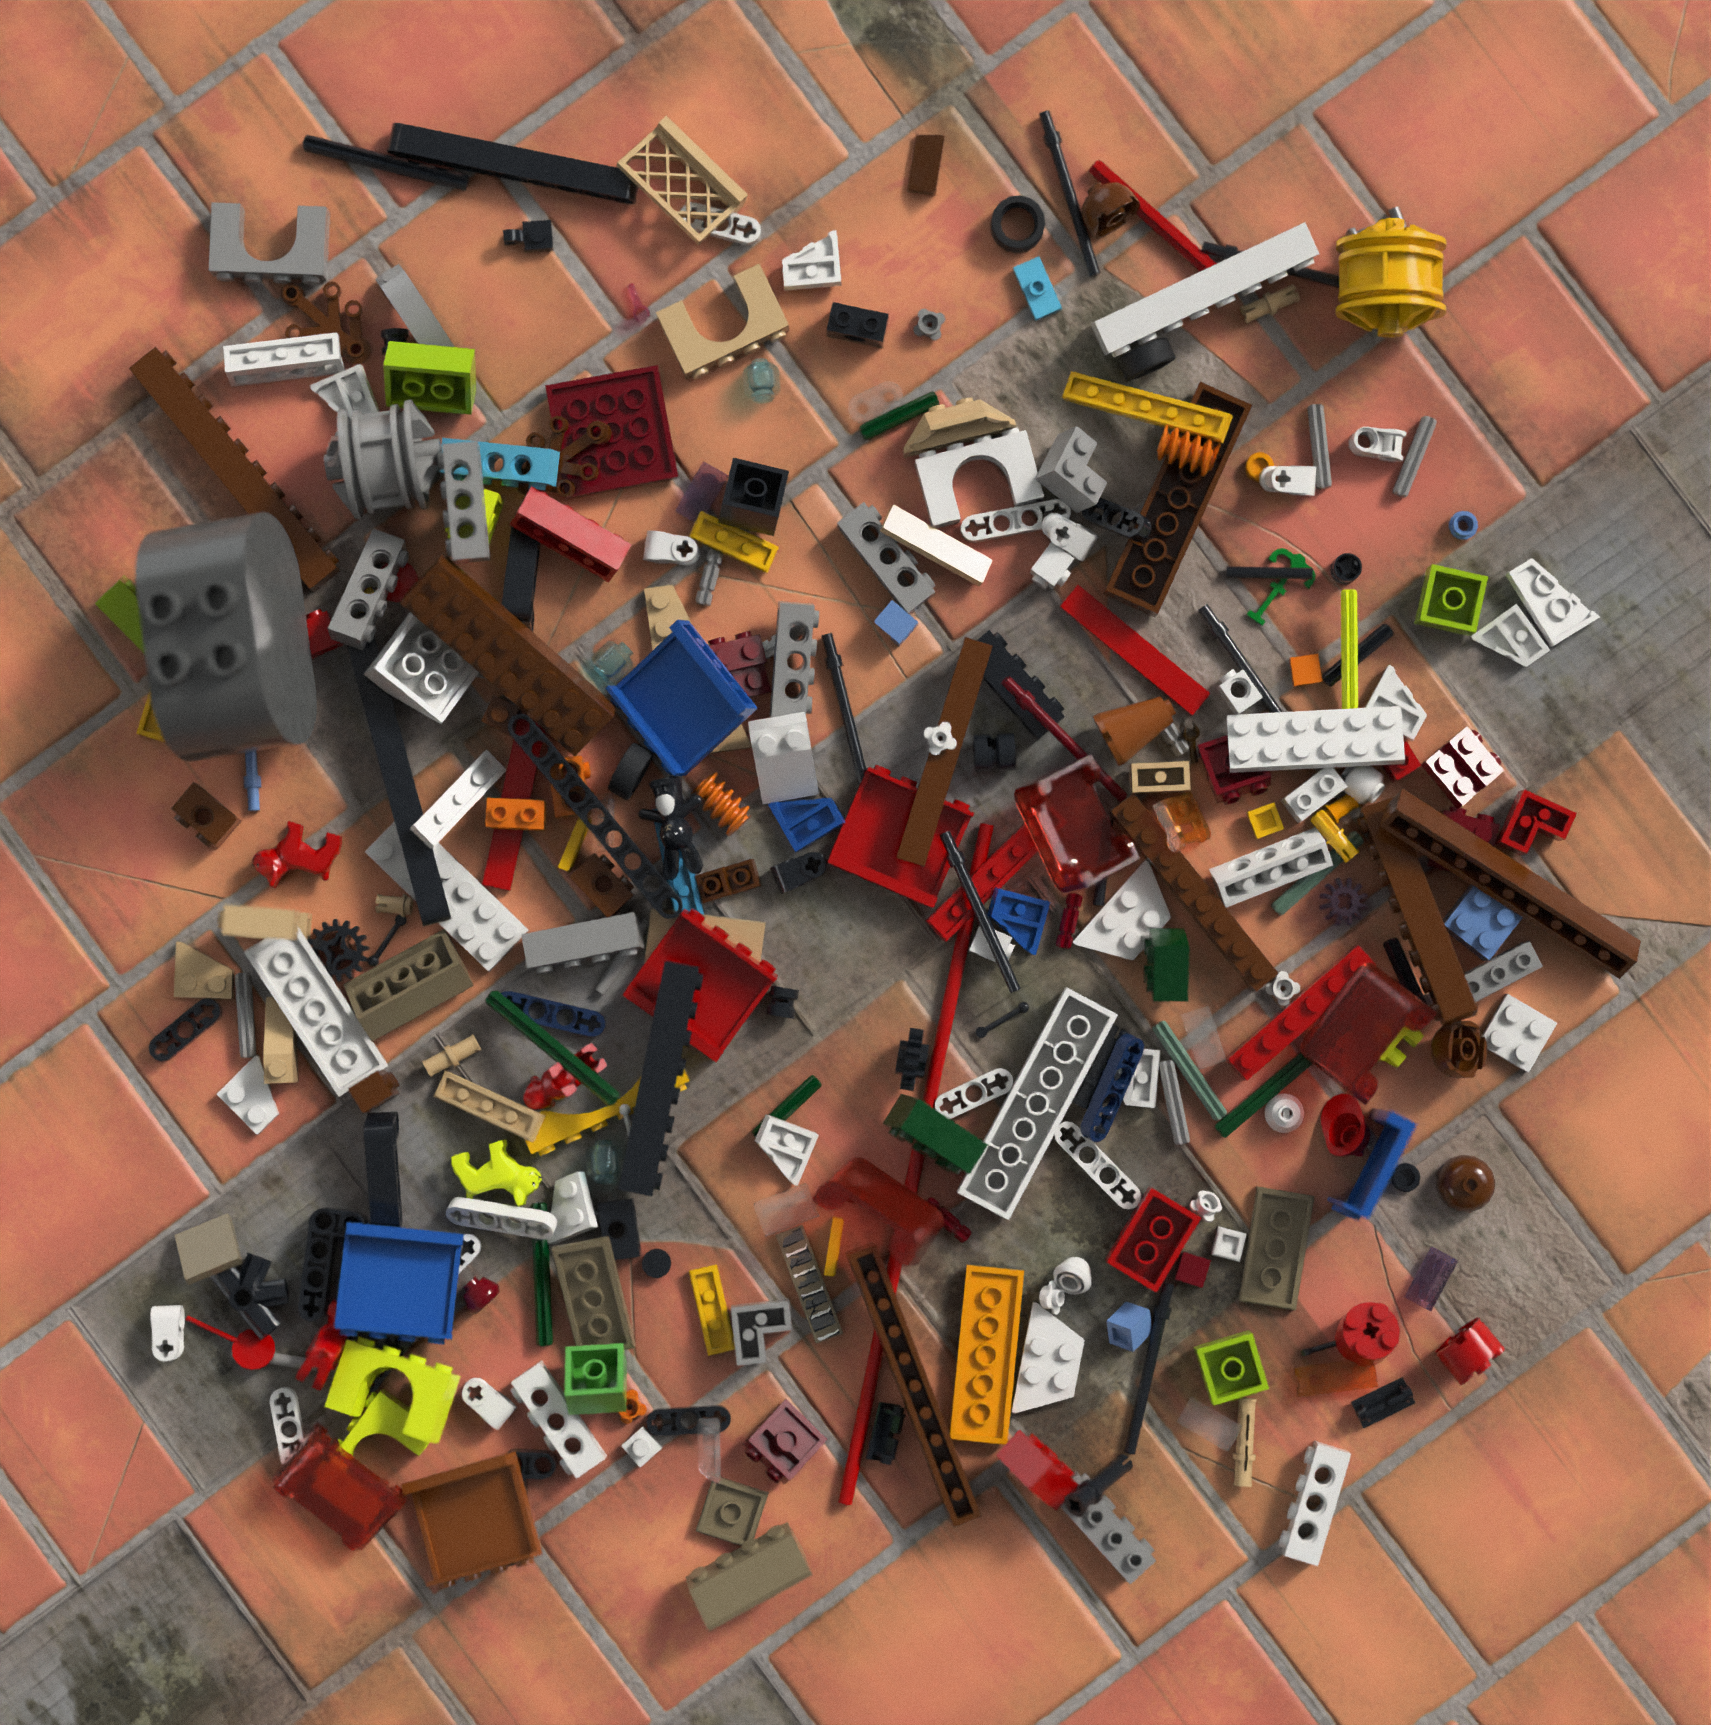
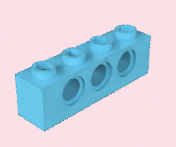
[440,438,560,491]

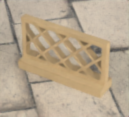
[617,116,748,245]

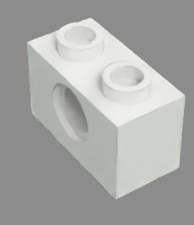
[1280,768,1348,823]

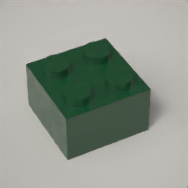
[1143,928,1189,1002]

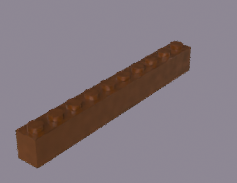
[129,347,340,592]
[1380,788,1641,979]
[845,1242,981,1527]

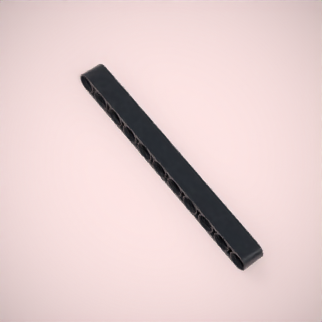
[347,636,451,927]

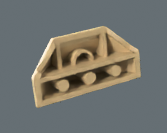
[903,397,1016,458]

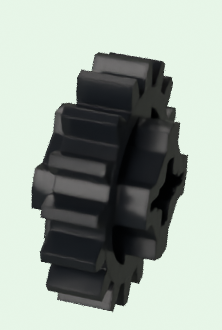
[307,919,370,982]
[895,1027,929,1091]

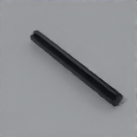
[303,135,470,191]

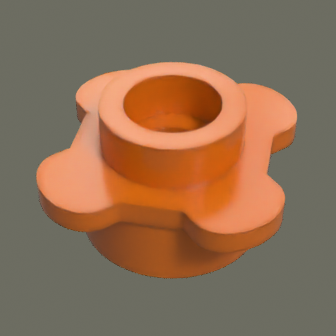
[618,1389,647,1424]

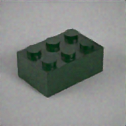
[883,1094,988,1175]

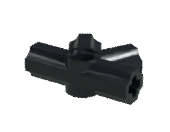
[210,1253,290,1340]

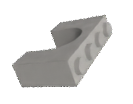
[209,202,330,285]

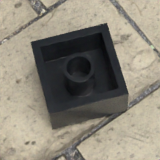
[718,458,789,536]

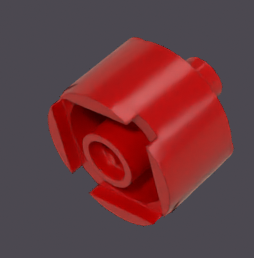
[1335,1302,1400,1367]
[1435,1317,1505,1386]

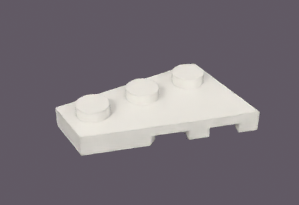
[1505,558,1600,648]

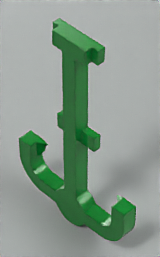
[1246,548,1316,626]

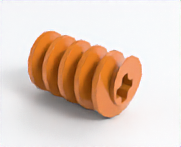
[1156,424,1221,477]
[691,772,752,837]

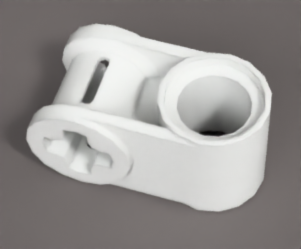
[1349,427,1406,462]
[1259,465,1317,496]
[1041,513,1099,561]
[643,531,700,566]
[150,1305,185,1362]
[462,1378,517,1430]

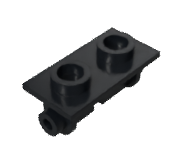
[1351,1377,1415,1428]
[866,1402,906,1465]

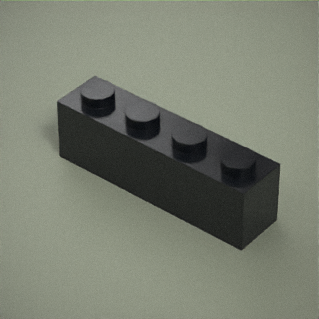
[977,630,1065,741]

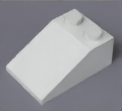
[748,712,819,804]

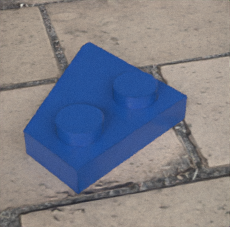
[768,798,846,852]
[988,887,1050,955]

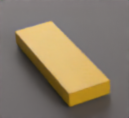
[689,511,779,573]
[689,1264,735,1356]

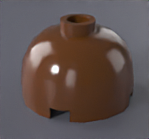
[1082,182,1140,237]
[1431,1021,1487,1078]
[1436,1155,1495,1213]

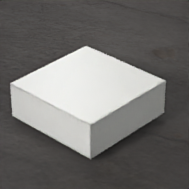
[1211,1226,1247,1262]

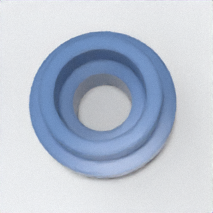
[1449,511,1478,540]

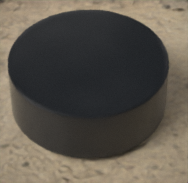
[1390,1163,1420,1192]
[642,1248,671,1278]

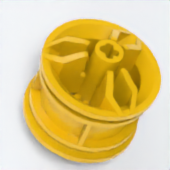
[1335,218,1447,338]

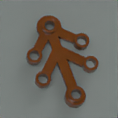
[281,281,371,365]
[516,416,611,498]

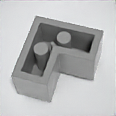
[1035,426,1107,513]
[731,1299,792,1366]

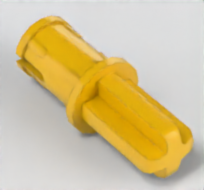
[1310,810,1360,863]

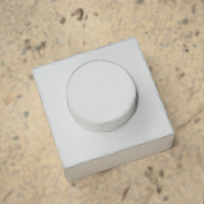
[621,1426,662,1467]

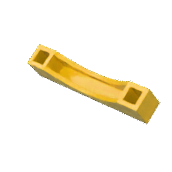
[524,1069,690,1157]

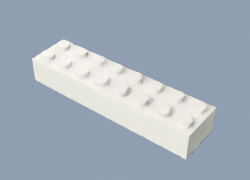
[1091,222,1319,358]
[956,987,1118,1220]

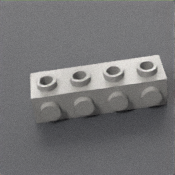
[521,912,645,974]
[1061,1471,1156,1584]

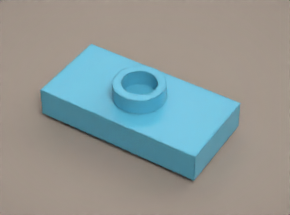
[1013,256,1062,321]

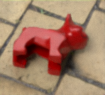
[252,821,342,889]
[523,1043,607,1110]
[295,1300,348,1391]

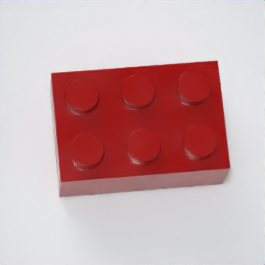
[1104,1186,1201,1293]

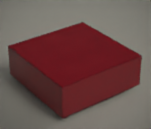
[1174,1251,1211,1288]

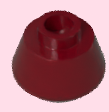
[463,1276,500,1314]

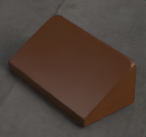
[907,135,945,196]

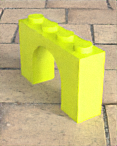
[324,1336,461,1444]
[311,1389,429,1528]

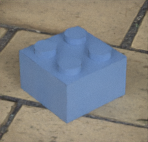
[1443,884,1523,961]

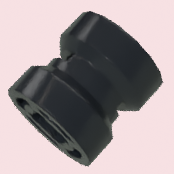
[1330,553,1362,585]
[766,986,799,1019]

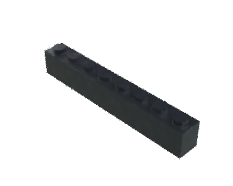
[618,960,704,1197]

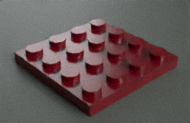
[545,365,679,499]

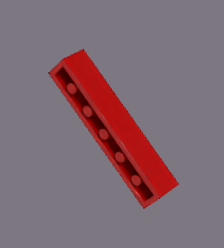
[1225,945,1378,1081]

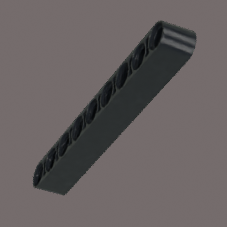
[387,123,639,204]
[508,714,683,919]

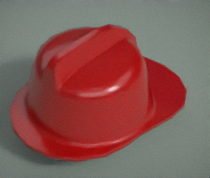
[1321,1093,1370,1157]

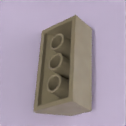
[343,929,474,1041]
[685,1522,812,1631]

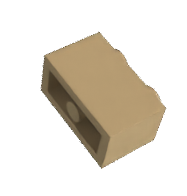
[1129,761,1191,795]

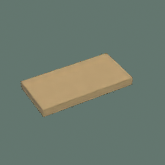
[644,908,766,964]

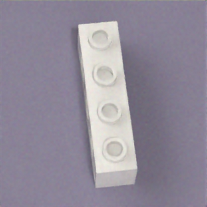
[1209,827,1333,908]
[510,1360,607,1479]
[1279,1441,1351,1566]

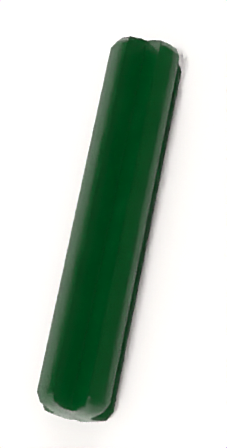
[859,391,939,440]
[752,1075,822,1137]

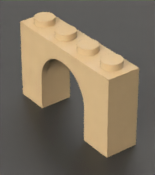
[656,264,789,380]
[218,905,312,940]

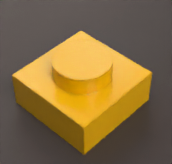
[1246,802,1284,839]

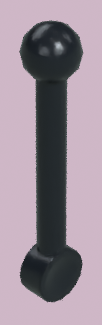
[368,914,407,967]
[976,1002,1029,1038]
[1300,1341,1336,1356]

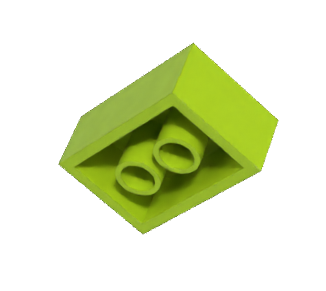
[383,341,476,415]

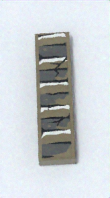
[776,1224,843,1344]

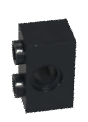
[827,302,889,348]
[594,1198,642,1260]

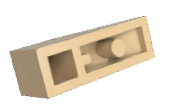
[263,997,298,1084]

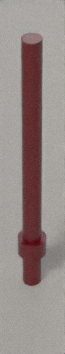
[1001,676,1128,802]

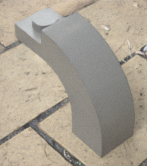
[375,264,454,347]

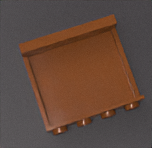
[401,1451,542,1589]

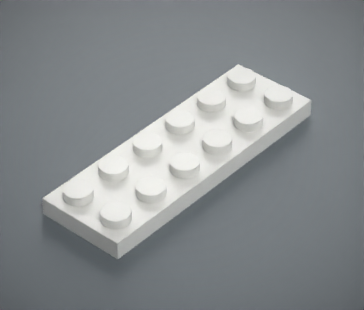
[1227,706,1405,773]
[365,821,529,972]
[244,927,388,1097]

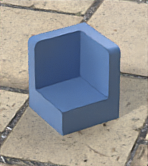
[874,600,918,647]
[1107,1302,1152,1352]

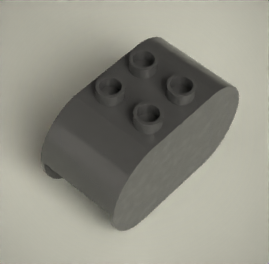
[135,512,317,762]

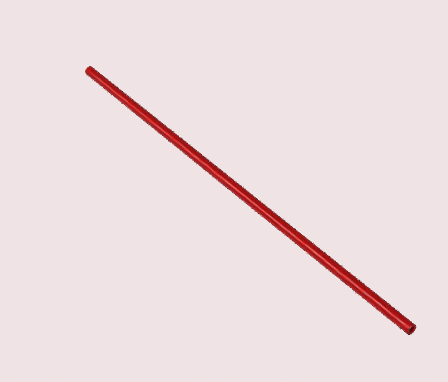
[838,823,994,1505]

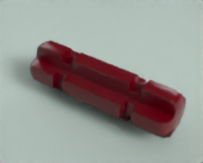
[1056,893,1083,949]
[922,1197,972,1243]

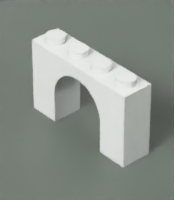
[915,428,1044,529]

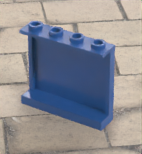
[605,620,758,776]
[1327,1108,1417,1221]
[334,1222,464,1345]

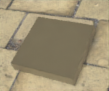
[174,1213,243,1285]
[696,1475,769,1546]

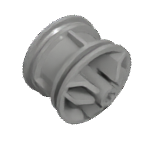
[324,400,442,519]

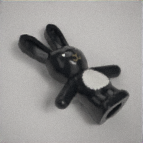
[638,776,703,881]

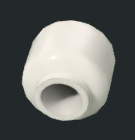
[1341,766,1385,804]

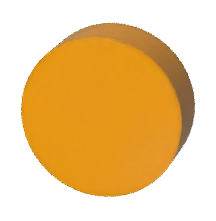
[1245,452,1274,482]

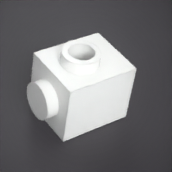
[1030,542,1074,590]

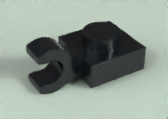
[503,220,554,252]

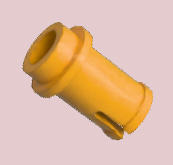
[1323,794,1359,824]

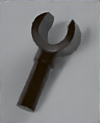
[1179,721,1200,763]

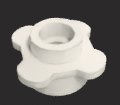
[924,722,957,755]
[1266,971,1300,1006]
[1190,1190,1222,1223]
[1039,1280,1065,1314]

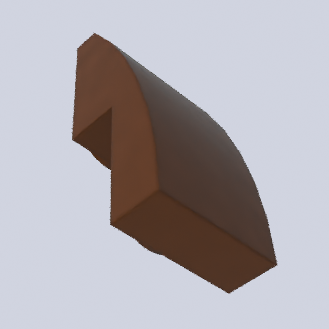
[695,859,762,903]

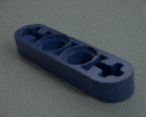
[501,991,606,1037]
[1080,1034,1144,1142]

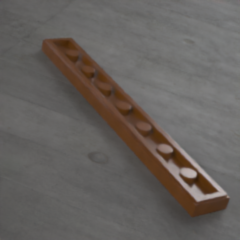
[896,637,993,867]

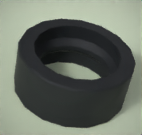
[990,195,1045,253]
[1118,338,1176,381]
[608,743,654,800]

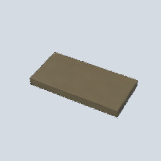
[1238,1186,1315,1311]
[551,1236,636,1350]

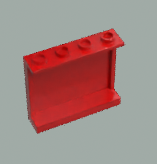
[826,764,974,908]
[622,908,778,1062]

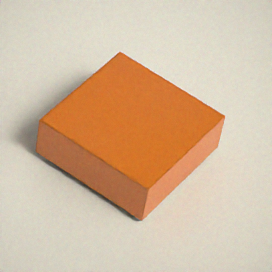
[1289,654,1323,687]

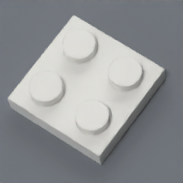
[1481,994,1557,1073]

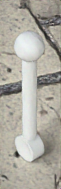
[619,1104,631,1136]

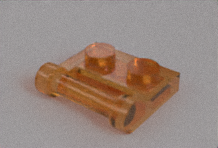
[1152,791,1211,852]

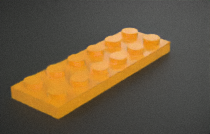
[950,1264,1024,1445]

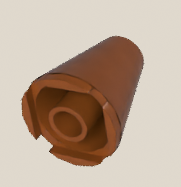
[1093,696,1176,766]

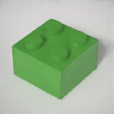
[565,1343,627,1415]

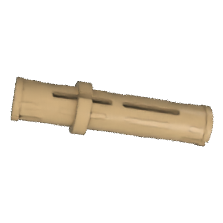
[1232,1398,1256,1487]

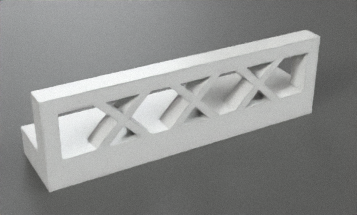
[223,332,345,387]

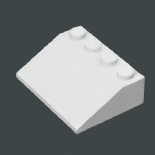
[364,612,479,724]

